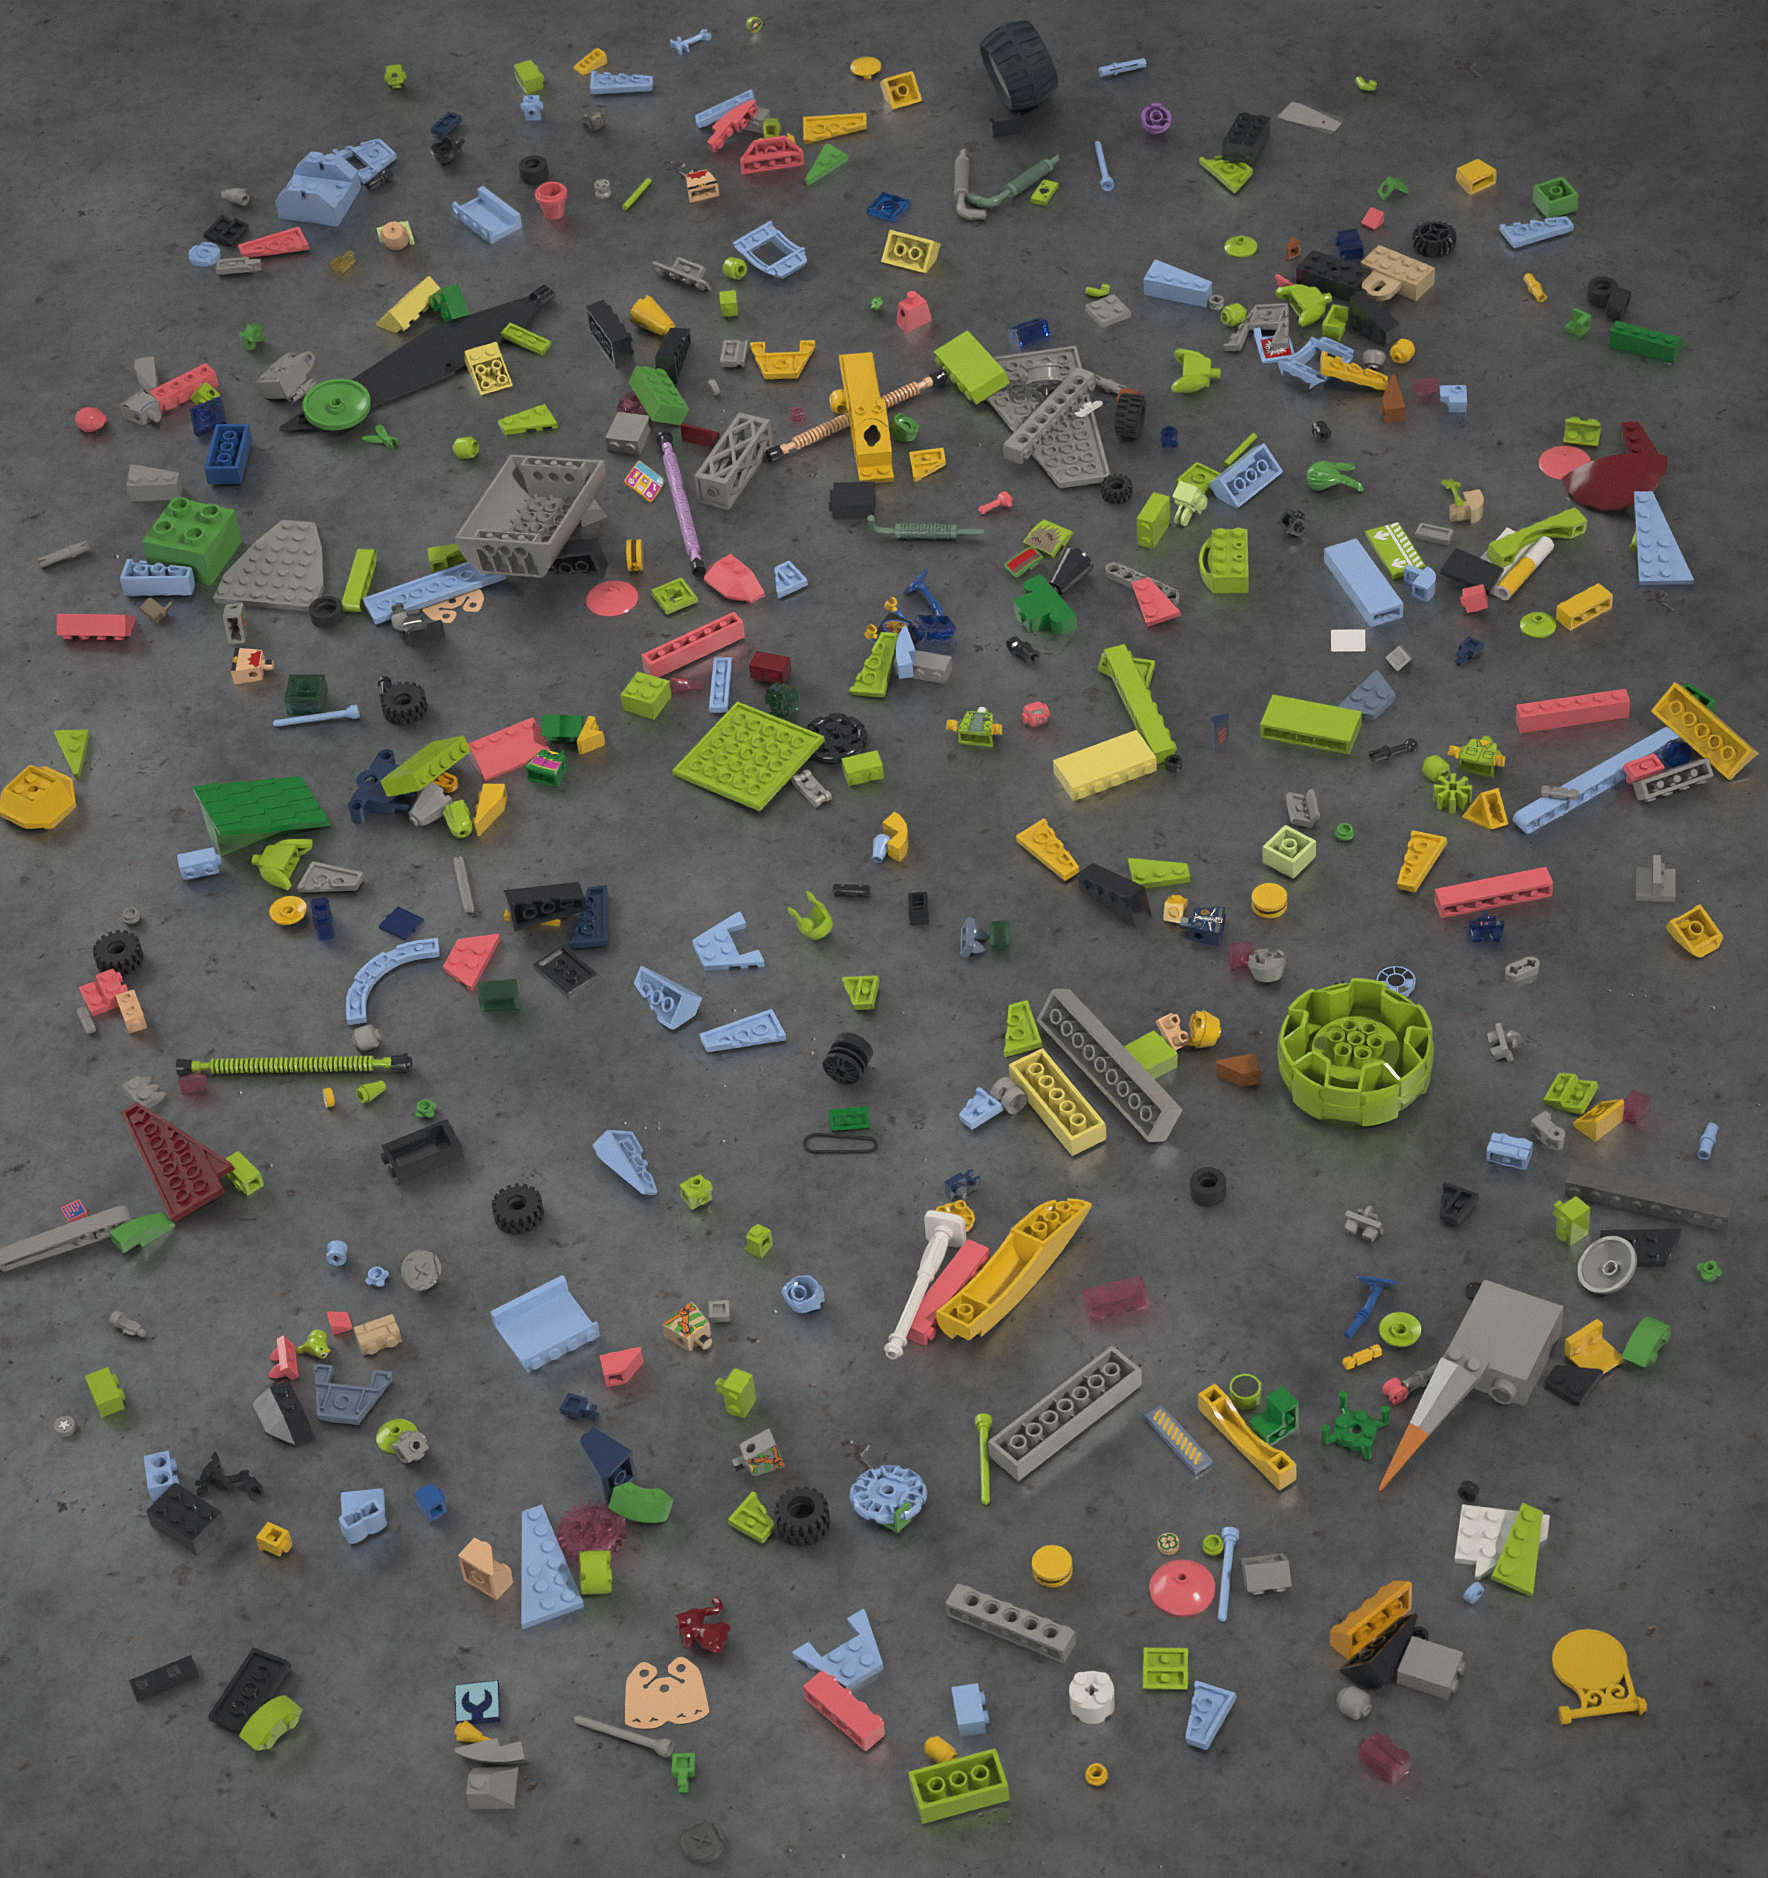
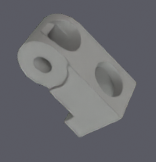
[1530,1111,1565,1151]

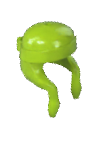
[788,891,833,940]

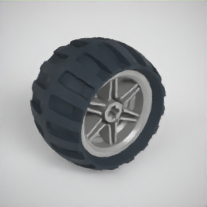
[979,20,1059,110]

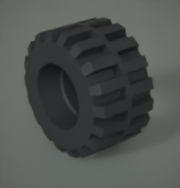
[1114,393,1146,438]
[775,1486,830,1546]

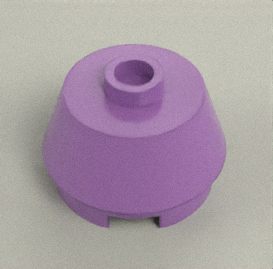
[1140,103,1172,135]

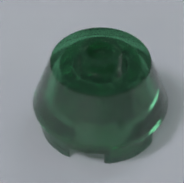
[765,683,799,718]

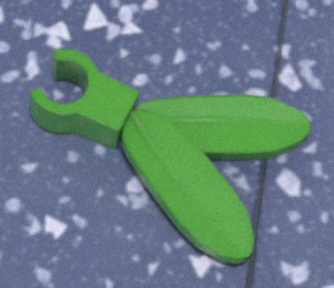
[362,425,398,449]

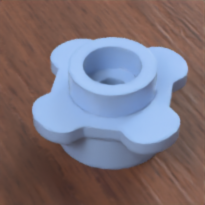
[365,1267,389,1287]

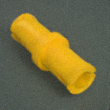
[1523,273,1547,303]

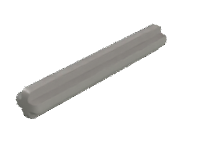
[453,856,474,914]

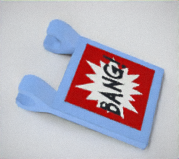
[1253,328,1294,364]

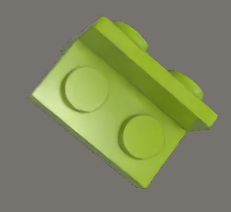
[1563,417,1602,447]

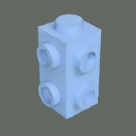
[177,847,222,880]

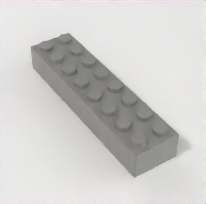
[988,1346,1142,1481]

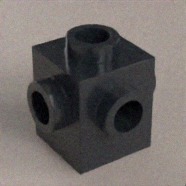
[1277,508,1309,537]

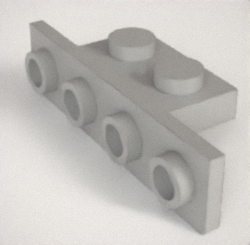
[653,257,712,291]

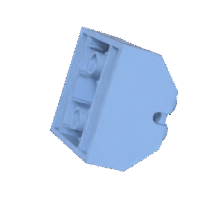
[275,152,361,227]

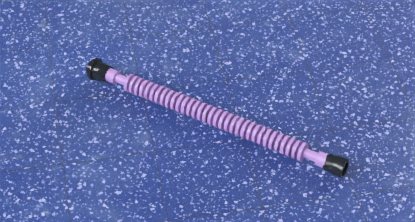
[656,431,706,577]

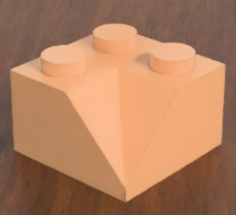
[458,1538,513,1600]

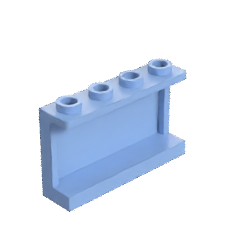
[452,186,522,243]

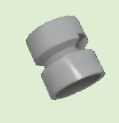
[991,1077,1028,1114]

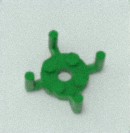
[1321,1391,1390,1460]

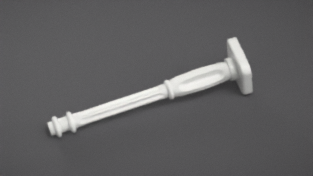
[884,1210,966,1359]

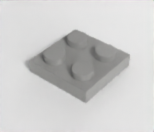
[1085,294,1131,328]

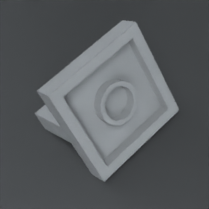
[1636,855,1675,902]

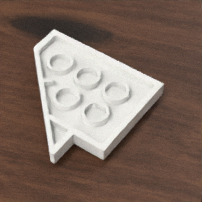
[1455,1504,1550,1581]

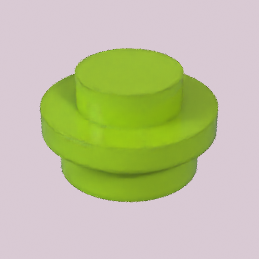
[1202,1534,1224,1556]

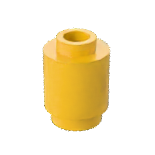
[924,1736,958,1764]

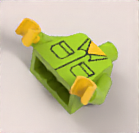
[1448,736,1505,778]

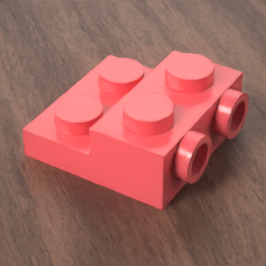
[79,969,128,1017]

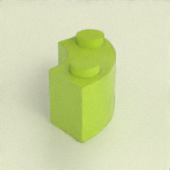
[239,1695,303,1751]

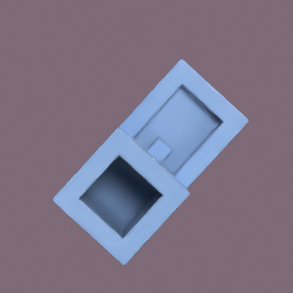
[1404,564,1436,602]

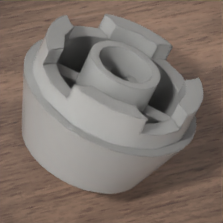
[1247,948,1286,982]

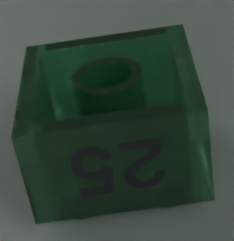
[284,674,328,715]

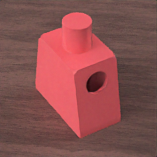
[896,291,932,333]

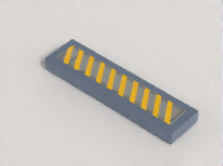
[1144,1405,1212,1475]

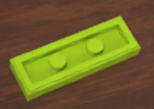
[501,323,552,356]

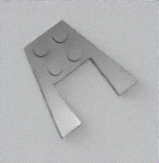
[1223,303,1289,351]

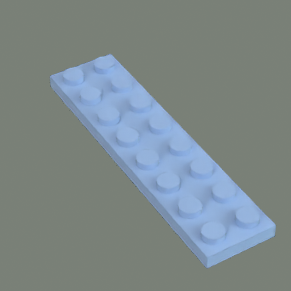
[362,562,506,624]

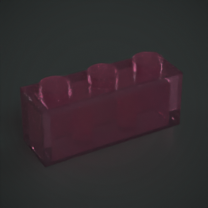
[1081,1275,1149,1322]

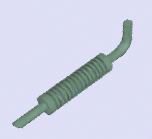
[867,515,985,540]

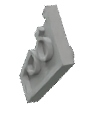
[297,861,364,893]

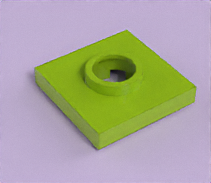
[650,577,698,615]

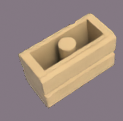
[353,1314,402,1356]

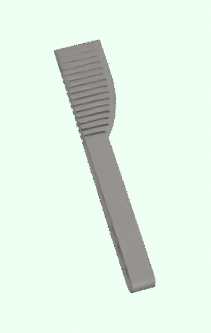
[0,1206,132,1271]

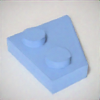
[959,1087,1003,1130]

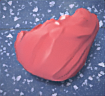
[75,407,107,433]

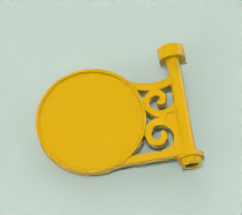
[1552,1629,1647,1725]

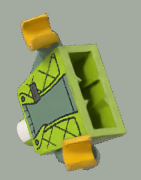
[946,707,1002,747]

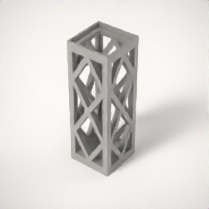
[694,412,773,510]

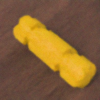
[1342,1344,1382,1370]

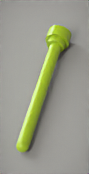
[975,1413,992,1505]

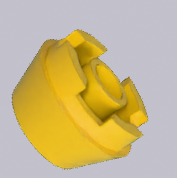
[1187,1010,1221,1049]

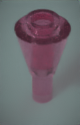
[670,674,704,692]

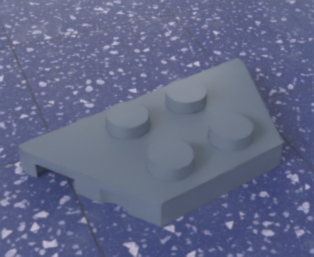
[1337,670,1396,720]

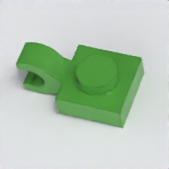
[672,1753,696,1793]

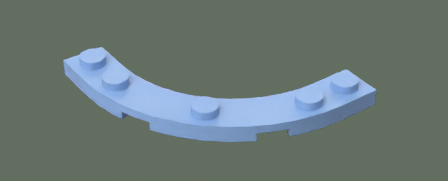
[346,938,440,1025]

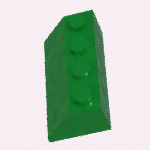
[1609,321,1686,364]

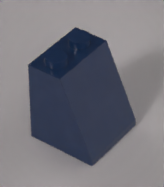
[579,1427,636,1504]

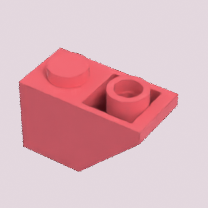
[600,1347,643,1388]

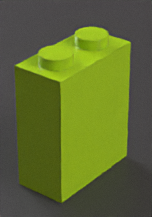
[1137,492,1170,549]
[1124,1030,1178,1080]

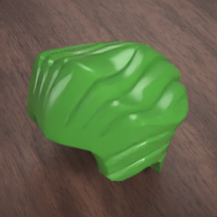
[889,412,919,442]

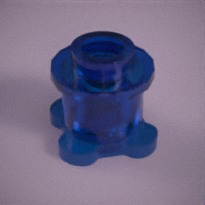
[1161,426,1178,448]

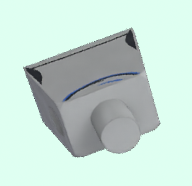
[120,388,161,425]

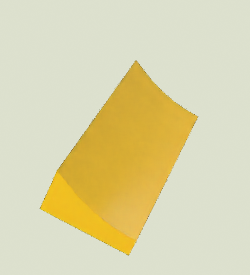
[1651,682,1759,780]

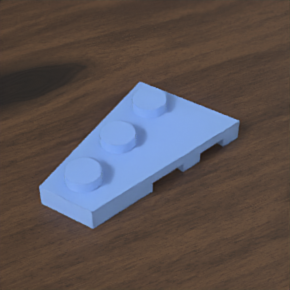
[1186,1680,1237,1750]

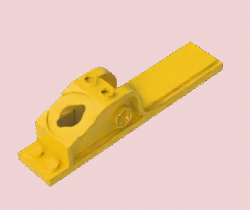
[839,352,894,484]

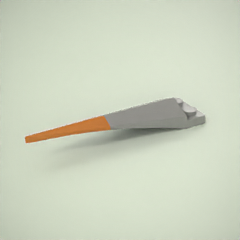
[1379,1341,1490,1491]

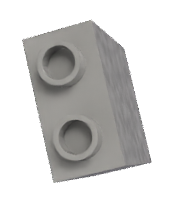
[1451,1279,1564,1407]

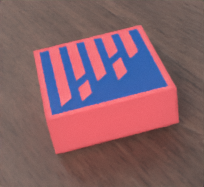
[61,1199,88,1223]

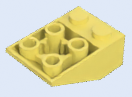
[464,342,513,396]

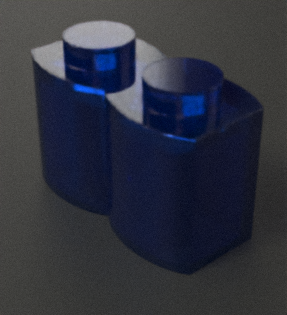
[1334,228,1364,260]
[311,897,335,941]

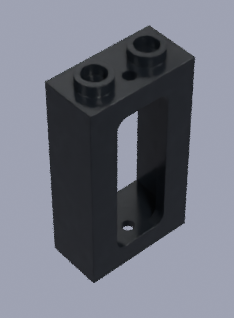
[380,1119,464,1185]

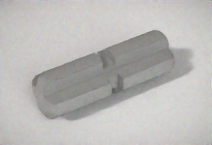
[76,1006,96,1034]

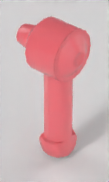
[978,491,1013,514]

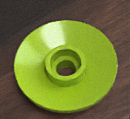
[1224,236,1257,258]
[1520,612,1556,638]
[1379,1312,1421,1347]
[376,1419,418,1454]

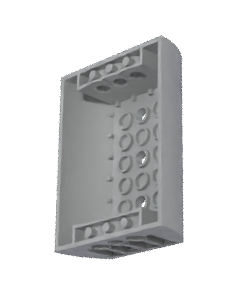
[455,455,605,578]

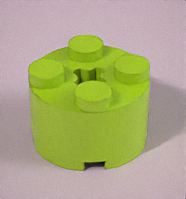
[579,1550,612,1595]

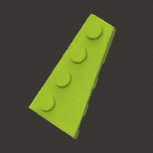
[849,632,899,698]
[1491,1503,1543,1597]

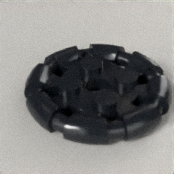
[807,713,868,763]

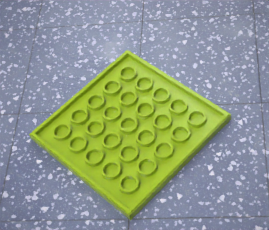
[672,701,825,811]

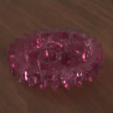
[557,1500,627,1561]

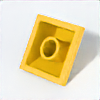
[880,71,922,110]

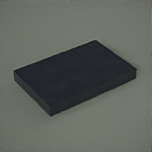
[1440,548,1504,595]
[533,945,599,999]

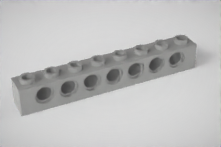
[1003,367,1096,464]

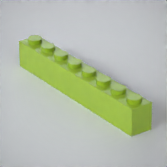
[1104,644,1177,764]

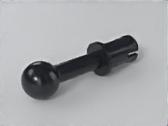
[1369,738,1418,763]

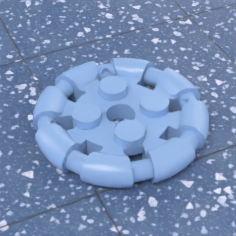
[850,1465,927,1524]

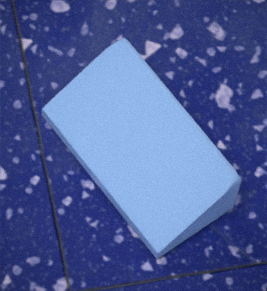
[341,1489,385,1514]

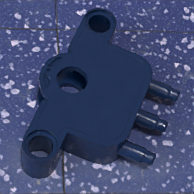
[348,749,418,824]

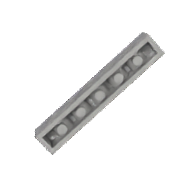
[945,1583,1076,1664]

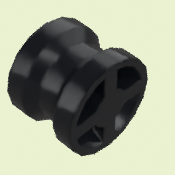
[1311,421,1332,443]

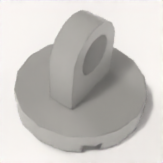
[401,1249,441,1291]

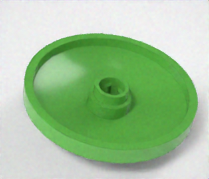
[303,379,371,430]

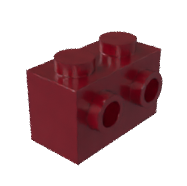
[749,651,792,685]

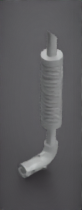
[954,149,986,221]

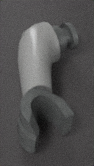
[391,603,427,632]

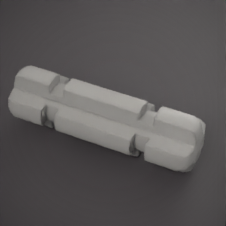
[1541,785,1579,801]

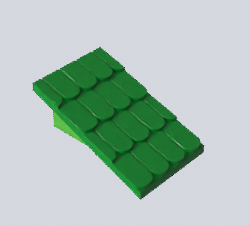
[192,776,330,856]

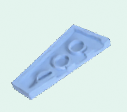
[590,71,653,94]
[1499,216,1574,248]
[699,1009,786,1052]

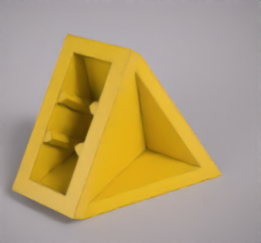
[1462,788,1508,830]

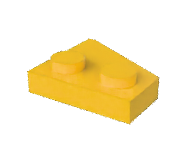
[909,448,946,482]

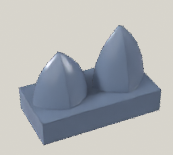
[960,917,990,959]

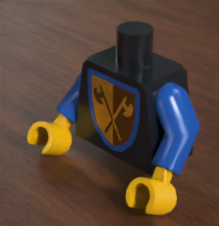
[864,597,920,645]

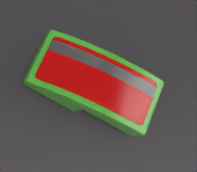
[1004,546,1044,579]

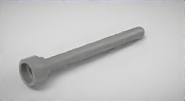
[574,1715,674,1758]

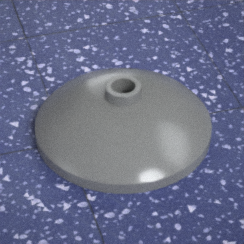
[1578,1236,1637,1294]

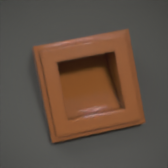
[1286,237,1300,261]

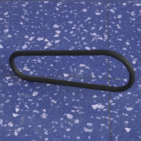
[803,1132,878,1153]

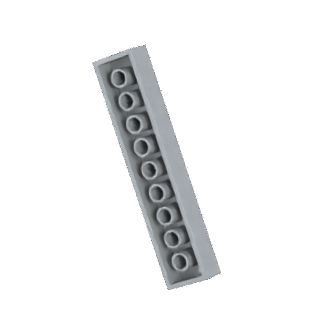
[1036,989,1183,1142]

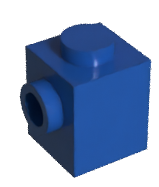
[414,1483,447,1522]

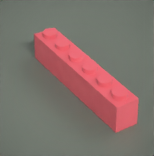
[641,612,745,678]
[1516,689,1630,733]
[1434,867,1553,918]
[906,1239,991,1346]

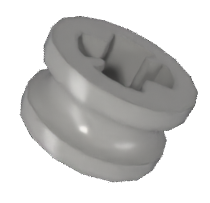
[1209,295,1224,311]

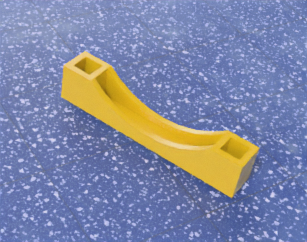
[1198,1383,1296,1491]

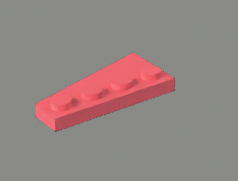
[238,227,309,258]

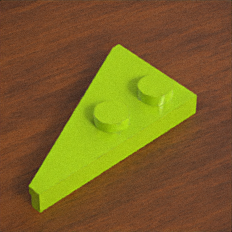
[54,730,89,779]

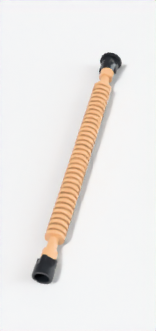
[765,368,947,462]

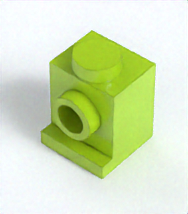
[763,118,781,138]
[744,1224,773,1259]

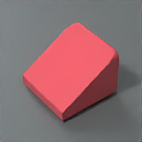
[1361,207,1384,230]
[326,1311,353,1335]

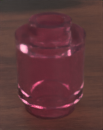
[1413,377,1439,397]
[178,1071,208,1095]

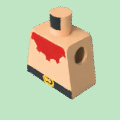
[686,169,719,203]
[231,648,274,684]

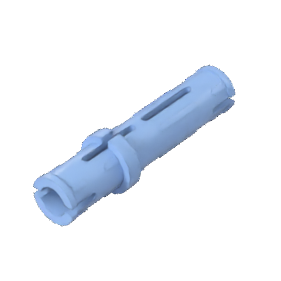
[1099,58,1146,77]

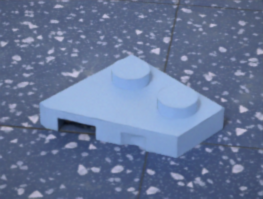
[774,560,808,598]

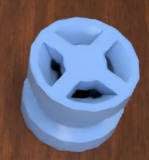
[326,1240,347,1266]

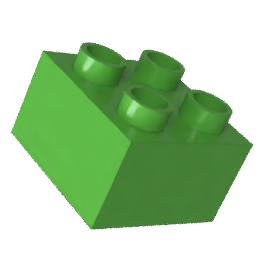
[142,497,242,586]

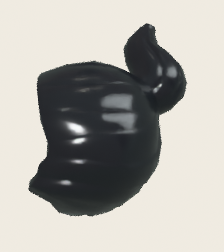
[430,136,465,164]

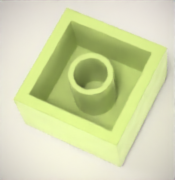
[1263,825,1316,879]

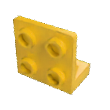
[1564,1319,1624,1374]

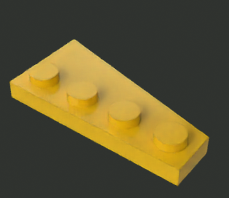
[803,113,867,145]
[1397,830,1447,892]

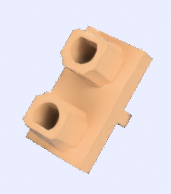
[1155,1013,1189,1050]

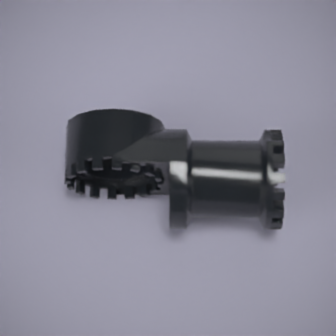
[1006,636,1040,665]

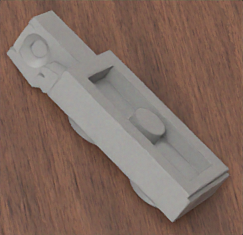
[216,257,262,275]

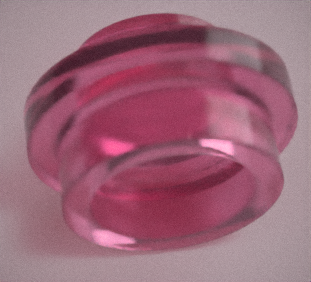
[789,407,806,422]

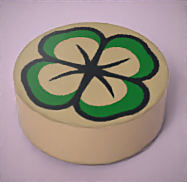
[1157,1533,1179,1555]

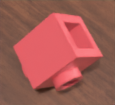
[1460,584,1488,613]

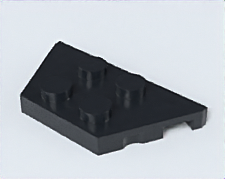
[1600,1228,1681,1267]

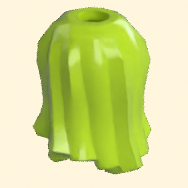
[443,799,473,839]

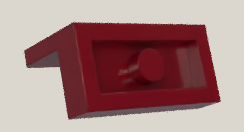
[680,423,720,448]

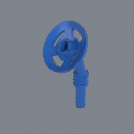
[903,568,948,627]
[1344,1276,1398,1339]

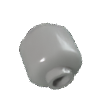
[352,1024,382,1052]
[1336,1686,1372,1720]

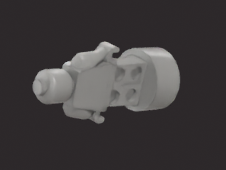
[109,1310,146,1338]

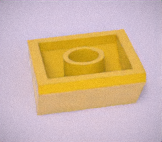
[1572,1099,1624,1142]

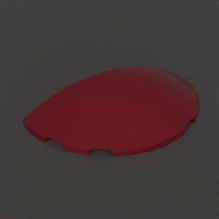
[1562,453,1667,511]

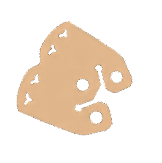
[421,588,484,623]
[625,1657,710,1729]

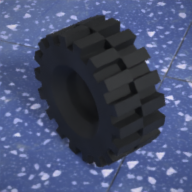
[380,681,428,726]
[93,930,144,977]
[492,1183,544,1235]

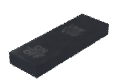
[129,1655,199,1701]

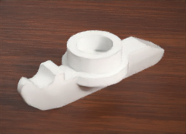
[1074,401,1102,417]

